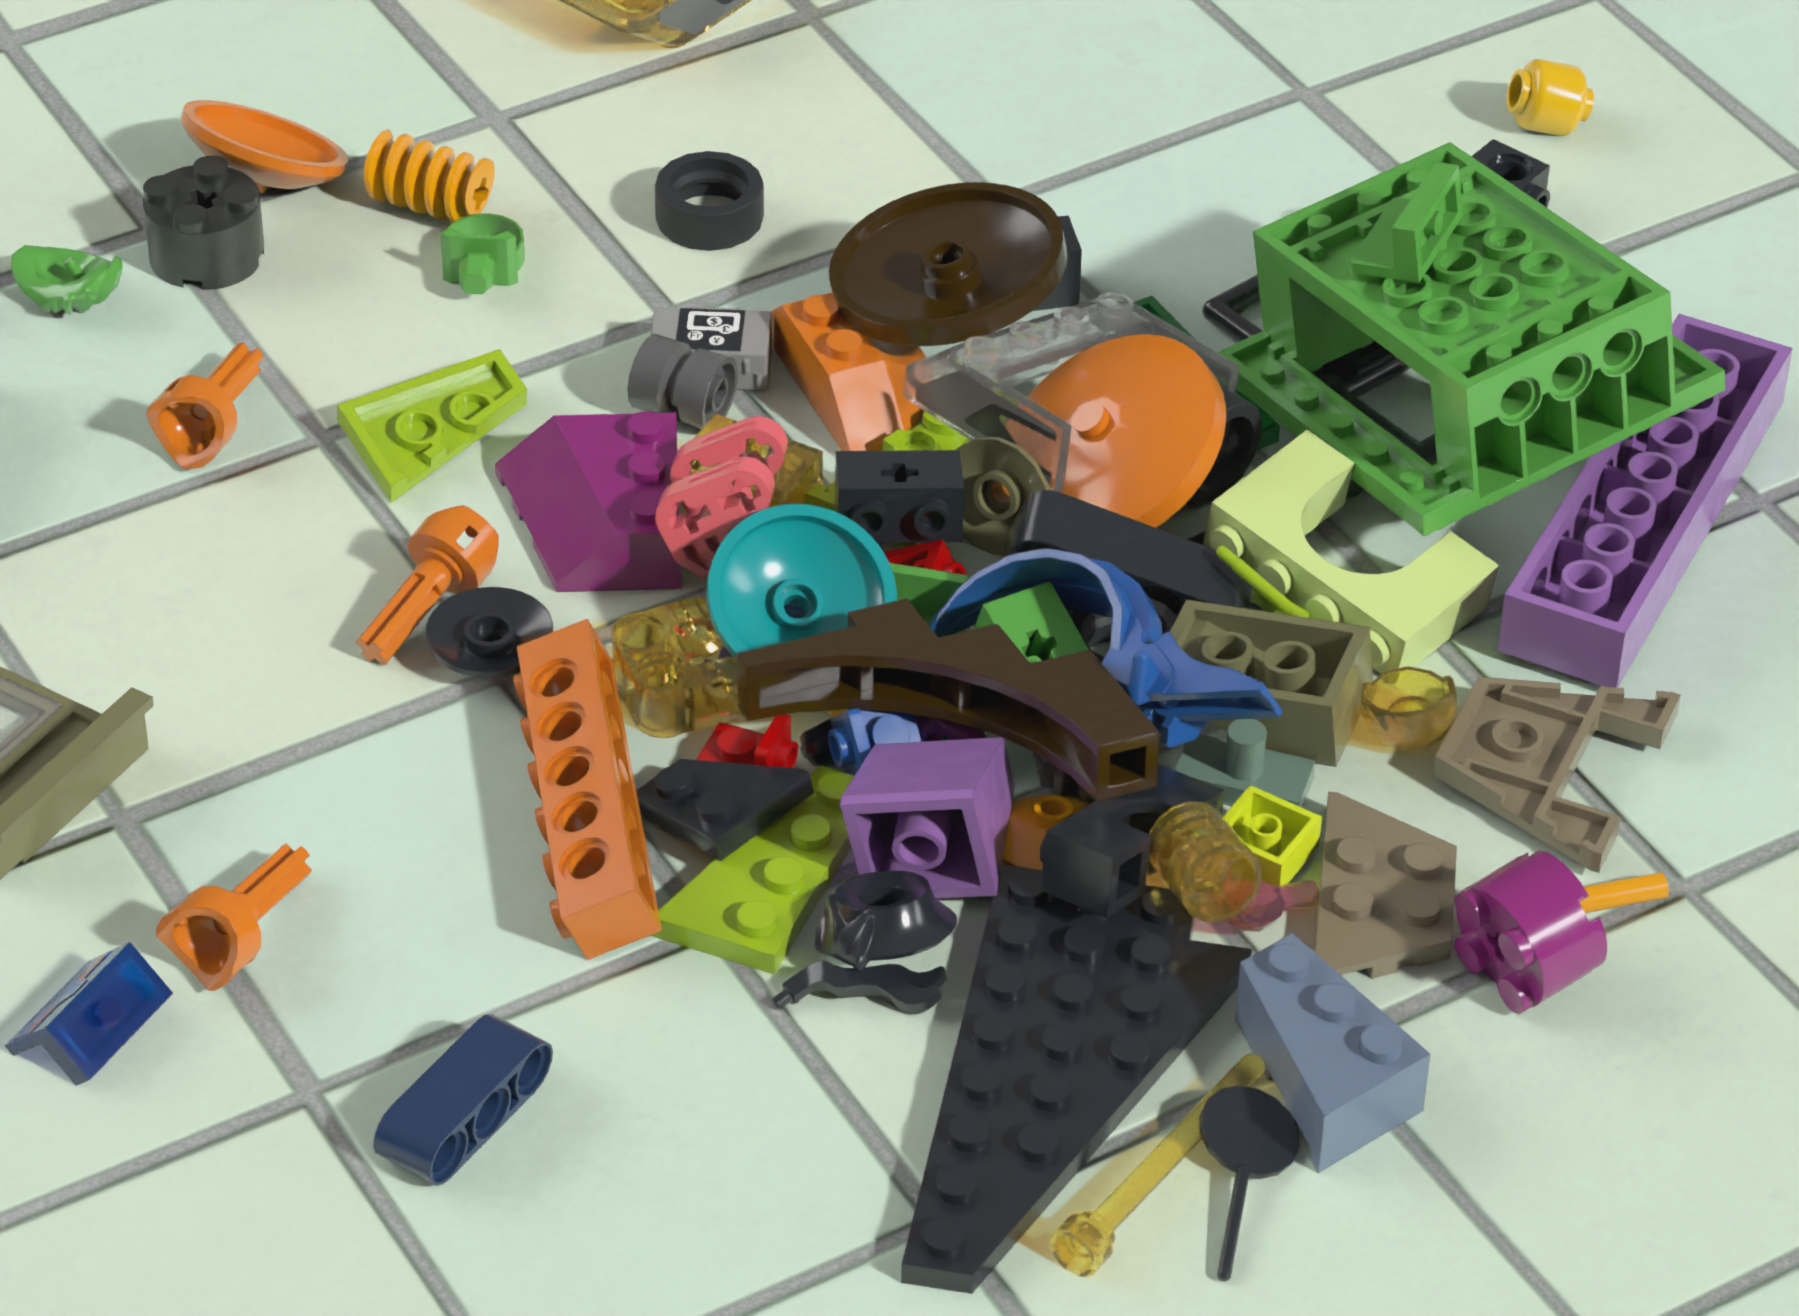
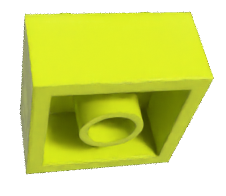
[1207,785,1322,895]

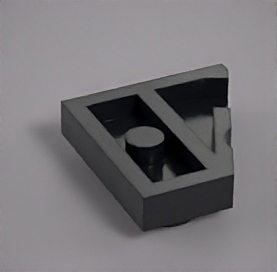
[636,759,815,861]

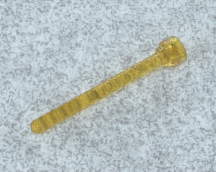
[1049,1053,1265,1277]

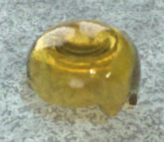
[1360,666,1458,751]

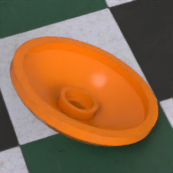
[180,100,348,193]

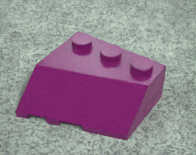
[495,411,681,592]

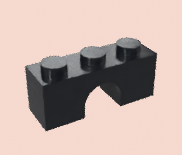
[1040,764,1225,918]

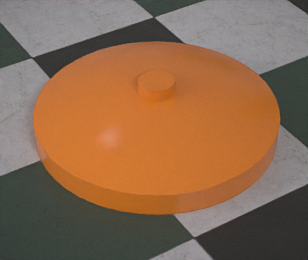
[1002,334,1226,528]

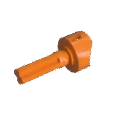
[146,342,264,470]
[356,505,499,666]
[156,843,312,991]

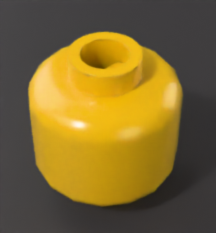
[1506,59,1594,136]

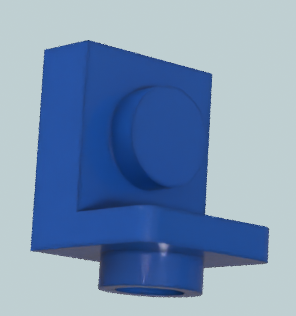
[828,708,921,776]

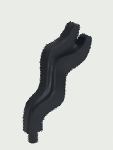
[772,960,947,1015]

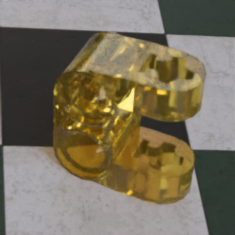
[611,597,744,738]

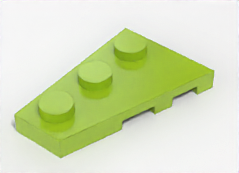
[337,349,527,503]

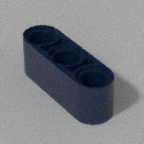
[373,1013,553,1186]

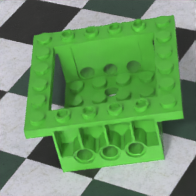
[1214,142,1725,536]

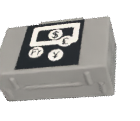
[650,307,773,391]

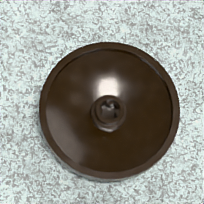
[829,182,1067,347]

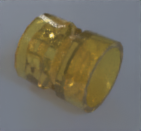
[1149,802,1262,922]

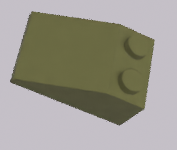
[1169,600,1373,767]

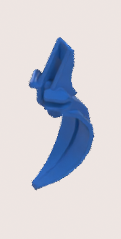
[928,548,1283,748]

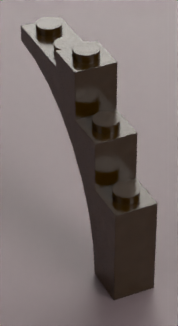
[737,598,1159,801]

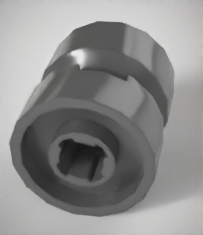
[627,334,738,432]

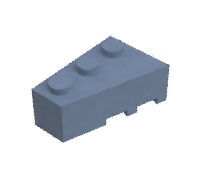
[1235,933,1430,1173]

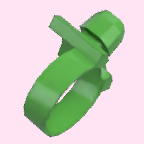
[440,213,525,295]

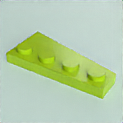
[651,765,854,975]

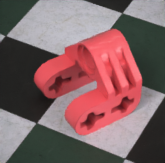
[655,416,788,579]

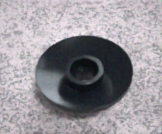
[426,587,554,678]

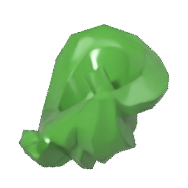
[11,245,123,315]

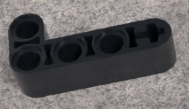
[1001,490,1253,616]

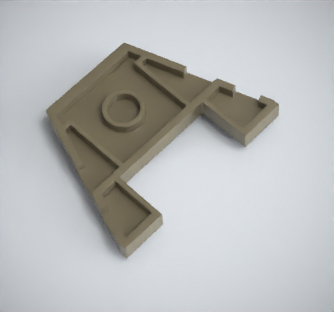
[1433,676,1681,873]

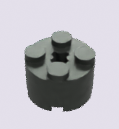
[143,155,264,290]

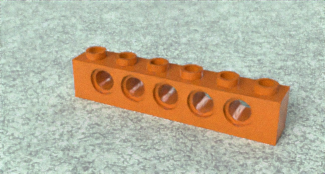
[513,619,662,960]

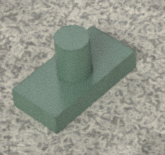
[1174,719,1315,808]

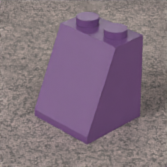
[840,737,1015,899]

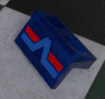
[5,942,173,1086]

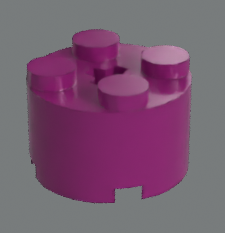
[1454,850,1607,1014]

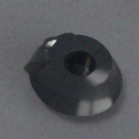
[814,870,957,970]

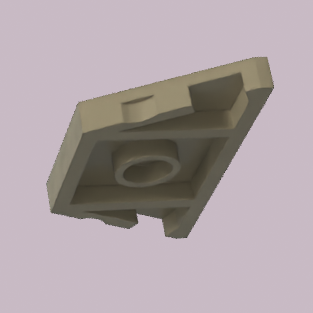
[1315,792,1457,979]

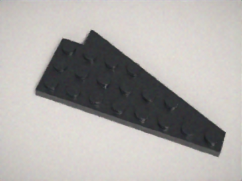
[901,865,1252,1294]

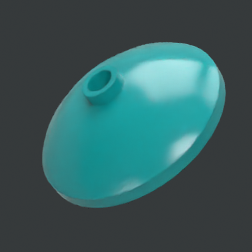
[706,504,897,660]

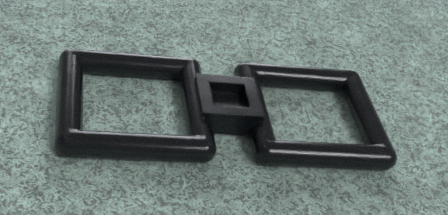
[1202,275,1437,464]

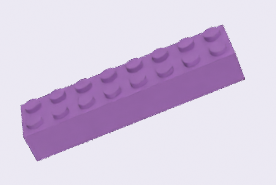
[1497,314,1793,688]

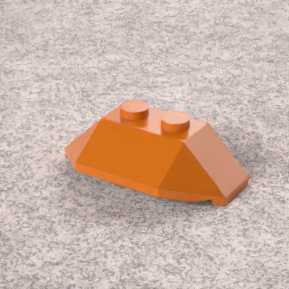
[771,292,938,451]

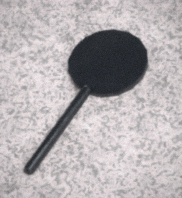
[1199,1085,1300,1282]

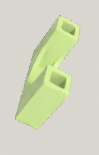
[1203,430,1499,684]

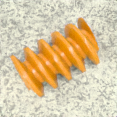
[364,129,495,223]

